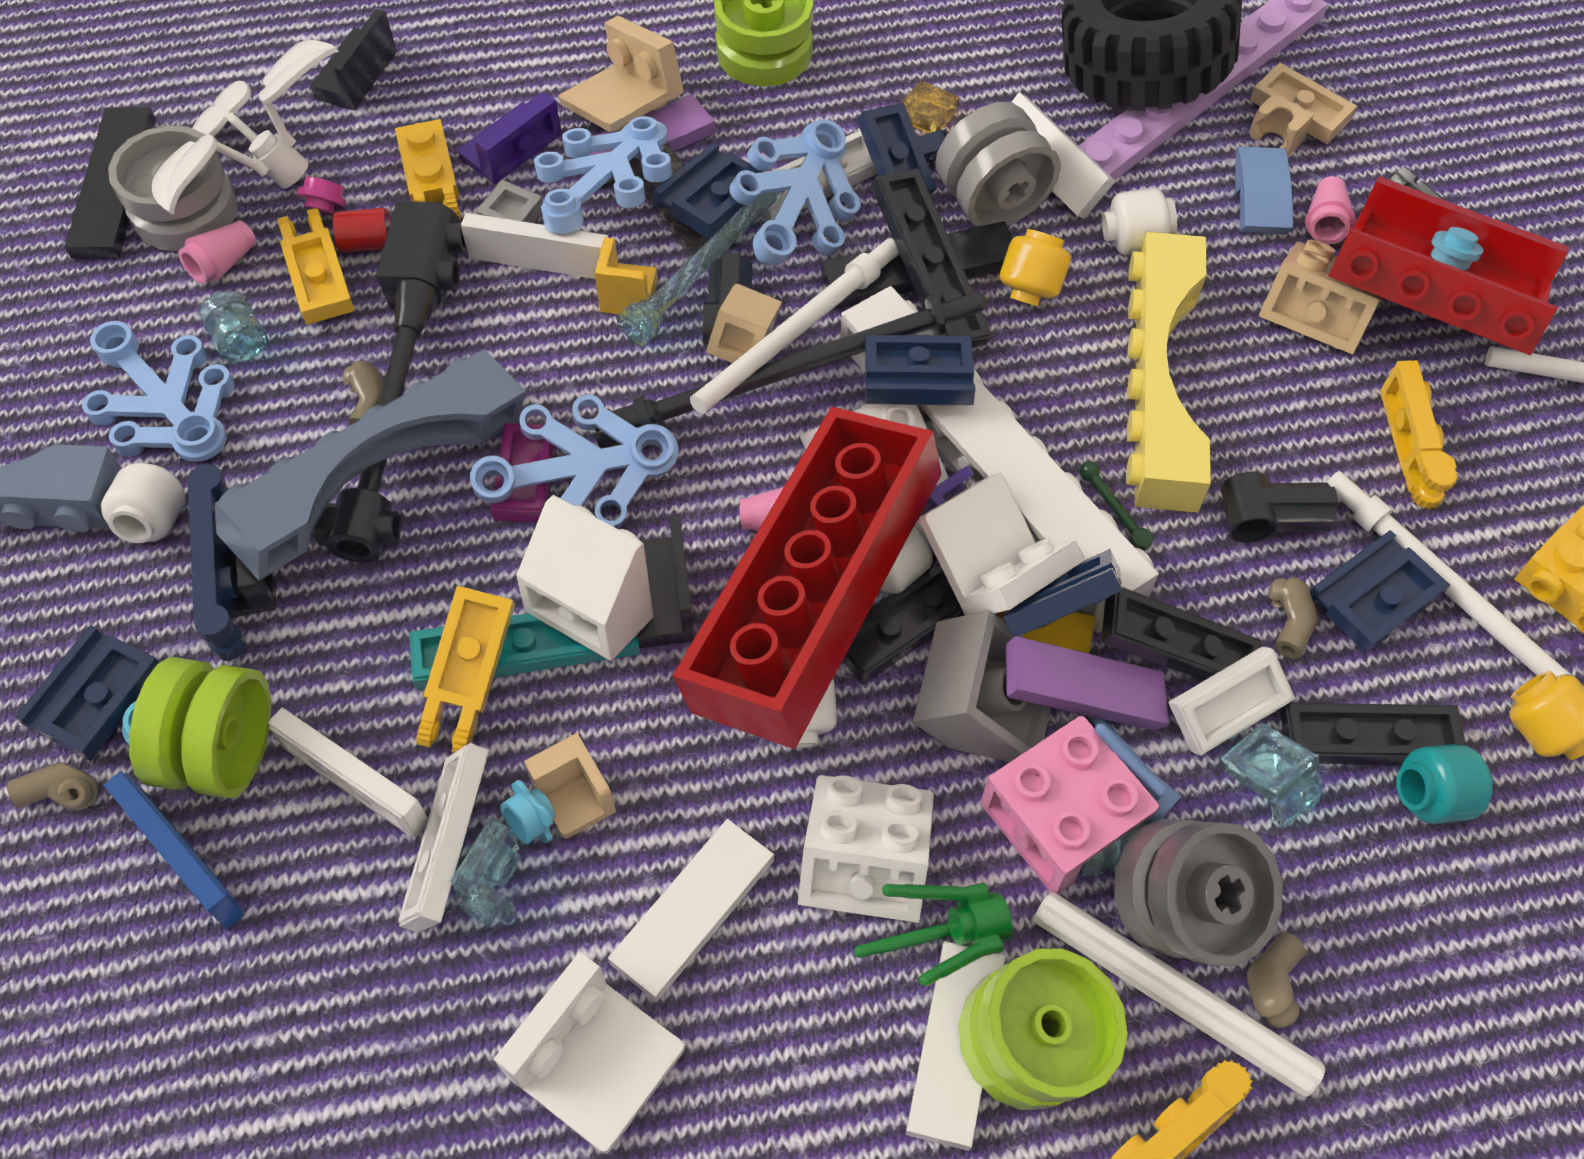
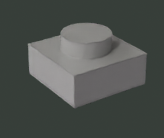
[476,180,543,223]

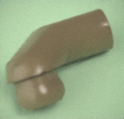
[342,361,384,425]
[1268,576,1318,659]
[7,762,98,811]
[1247,932,1307,1028]

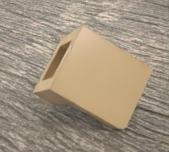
[706,284,782,363]
[524,733,616,839]

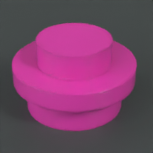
[296,177,346,215]

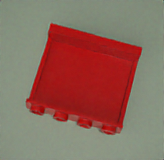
[1328,176,1569,356]

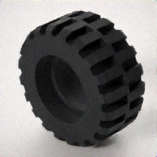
[1062,0,1242,111]

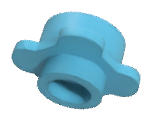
[500,780,555,844]

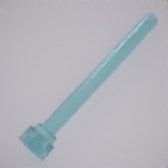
[616,191,785,346]

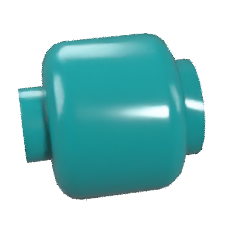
[1396,744,1493,824]

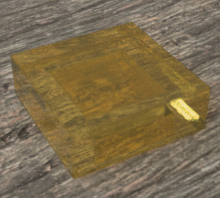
[901,80,960,134]

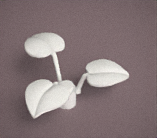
[152,40,339,215]

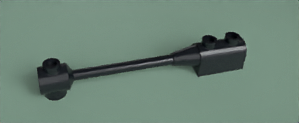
[314,201,467,563]

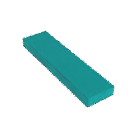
[409,613,640,690]

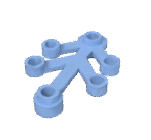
[534,116,672,234]
[730,119,861,265]
[82,321,235,462]
[470,394,678,529]

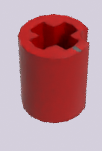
[333,208,391,253]

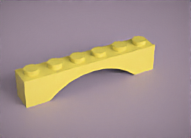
[1126,232,1211,513]

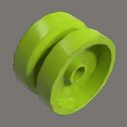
[714,0,813,87]
[129,656,271,798]
[958,949,1128,1110]

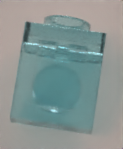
[1222,723,1323,828]
[450,818,520,926]

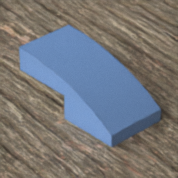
[1235,147,1293,235]

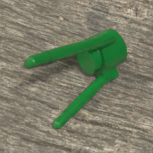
[854,882,1012,986]

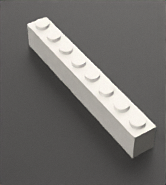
[840,286,1159,634]

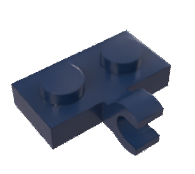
[856,102,947,195]

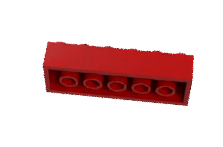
[672,406,942,749]

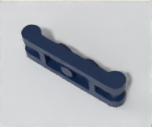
[188,464,246,661]

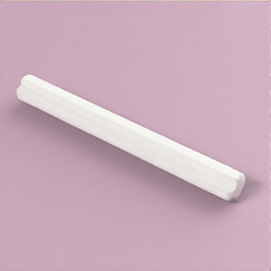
[1034,893,1325,1096]

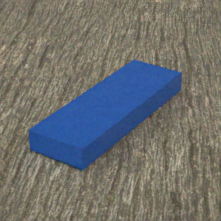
[103,771,244,929]

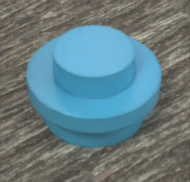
[1431,227,1483,270]

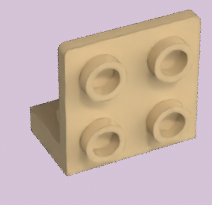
[559,16,684,132]
[1259,240,1381,354]

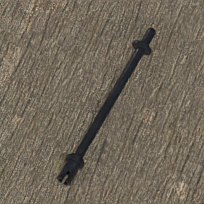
[590,292,988,449]

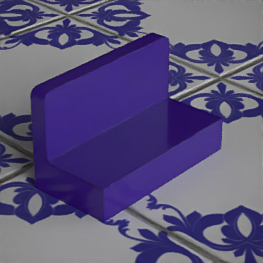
[458,91,562,184]

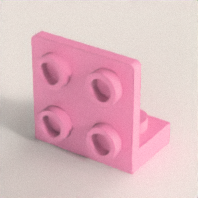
[980,716,1159,895]

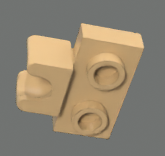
[1250,63,1357,156]

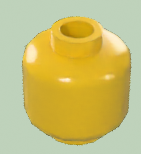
[1000,229,1071,307]
[1509,671,1584,760]

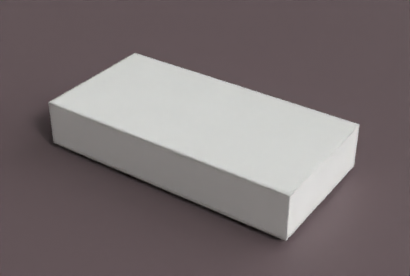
[1168,646,1295,756]

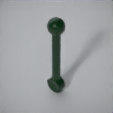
[1079,461,1153,551]

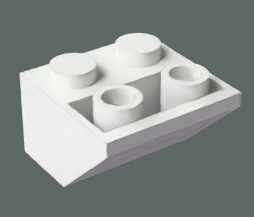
[516,495,654,661]

